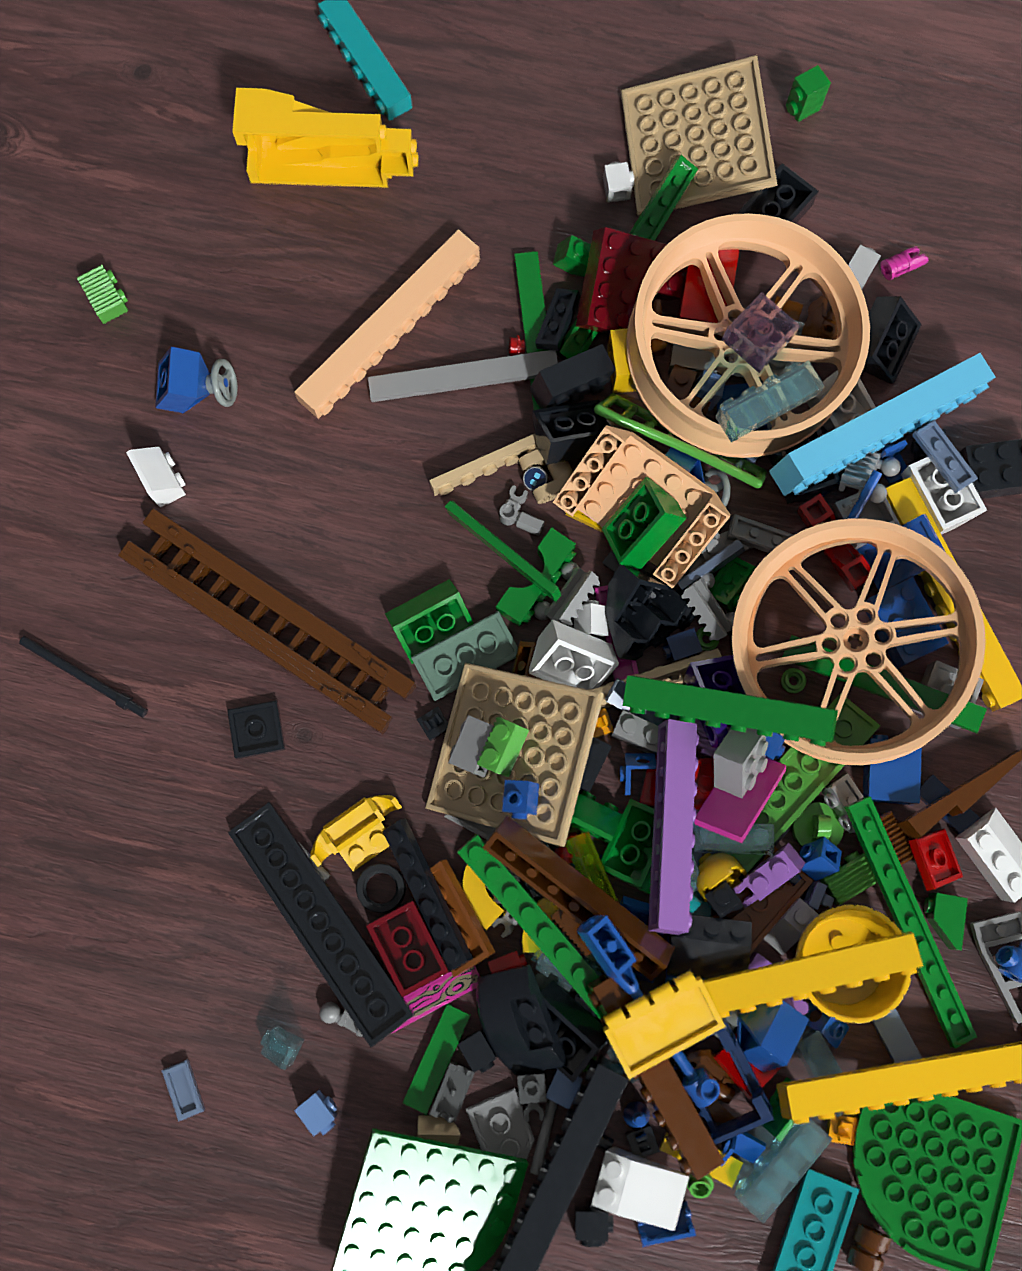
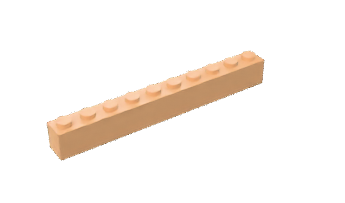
[294,229,480,419]

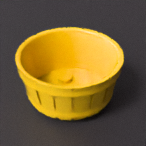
[796,905,912,1023]

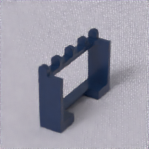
[671,1017,774,1145]

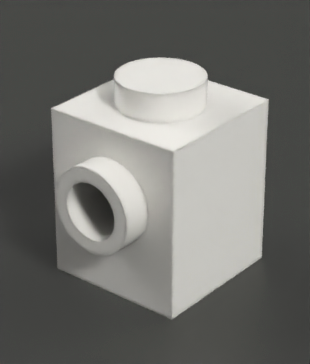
[603,162,634,202]
[574,600,609,638]

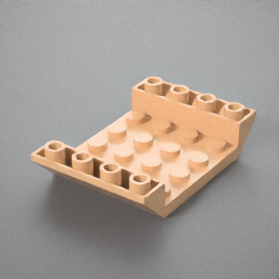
[553,425,731,589]

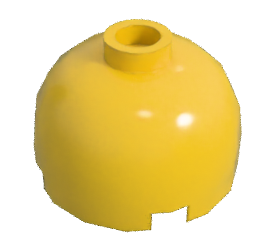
[694,853,747,902]

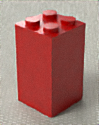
[677,249,739,341]

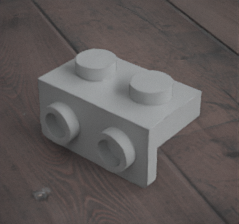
[822,773,864,833]

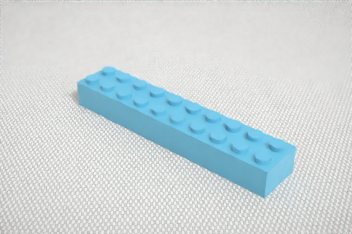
[769,353,995,496]

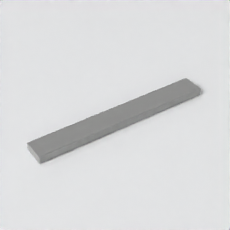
[368,350,558,402]

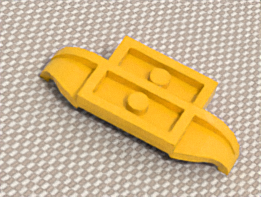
[310,795,402,872]

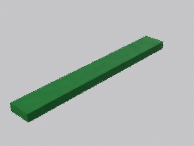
[515,251,548,410]
[782,635,987,733]

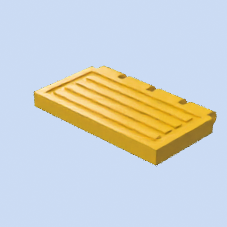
[603,970,725,1079]

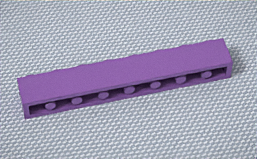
[648,719,699,935]

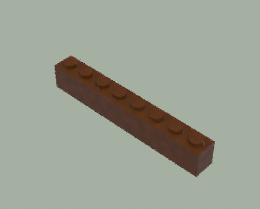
[483,816,675,981]
[587,973,725,1180]

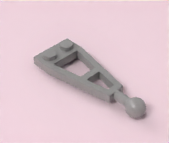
[970,911,1022,1025]

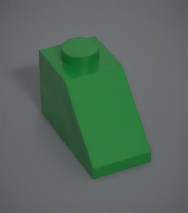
[924,893,968,951]

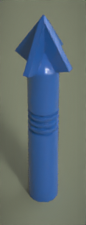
[847,470,882,519]

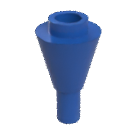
[623,1101,650,1129]

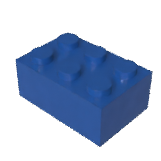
[865,577,949,669]

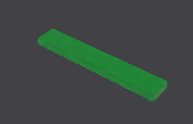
[445,501,561,602]

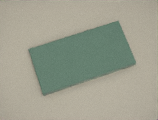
[411,611,518,701]

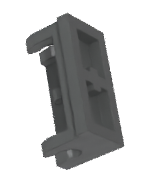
[430,1060,474,1123]

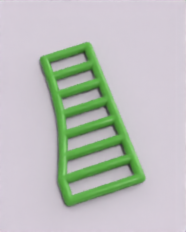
[594,393,767,488]

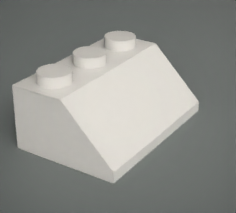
[901,457,987,534]
[529,620,619,690]
[955,808,1022,903]

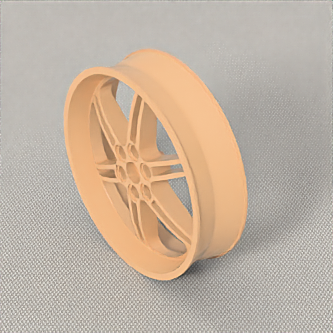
[626,214,870,458]
[732,519,985,765]

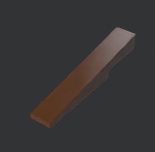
[897,748,1022,840]

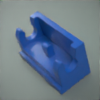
[636,1201,696,1247]

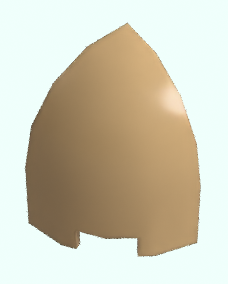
[417,1115,461,1145]

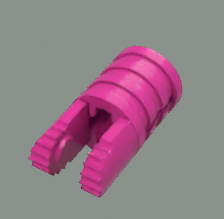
[881,246,928,280]

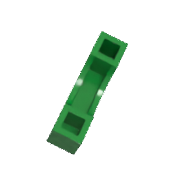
[496,527,577,627]

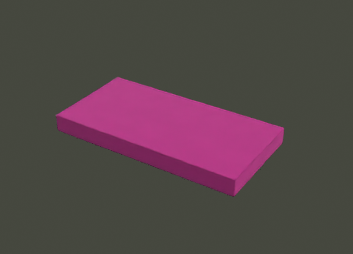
[694,757,786,843]

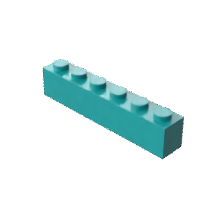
[318,0,412,121]

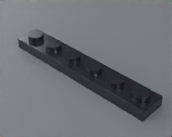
[383,818,473,972]

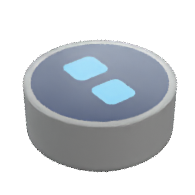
[523,466,548,491]

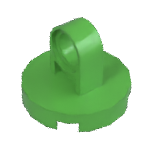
[791,802,844,847]

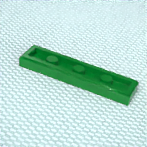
[403,1003,471,1114]

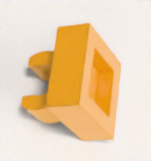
[593,708,613,738]
[826,1113,857,1146]

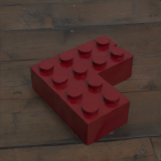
[576,227,687,335]

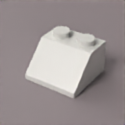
[126,447,186,508]

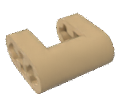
[518,449,573,504]

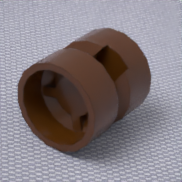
[846,1223,892,1271]

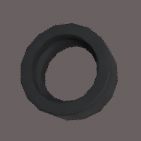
[356,863,406,913]

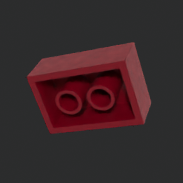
[366,901,449,997]

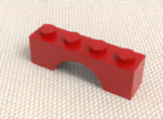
[797,493,876,592]

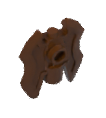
[798,295,837,352]
[680,1049,735,1123]

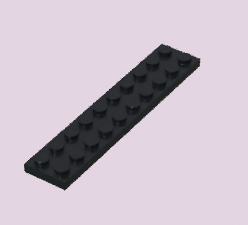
[228,802,415,1048]

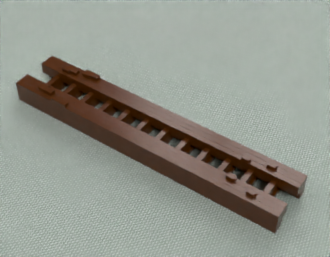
[118,508,417,735]

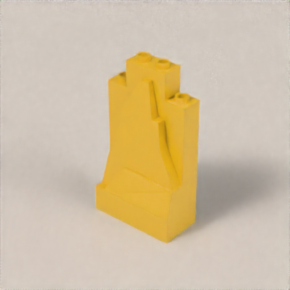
[232,88,418,188]

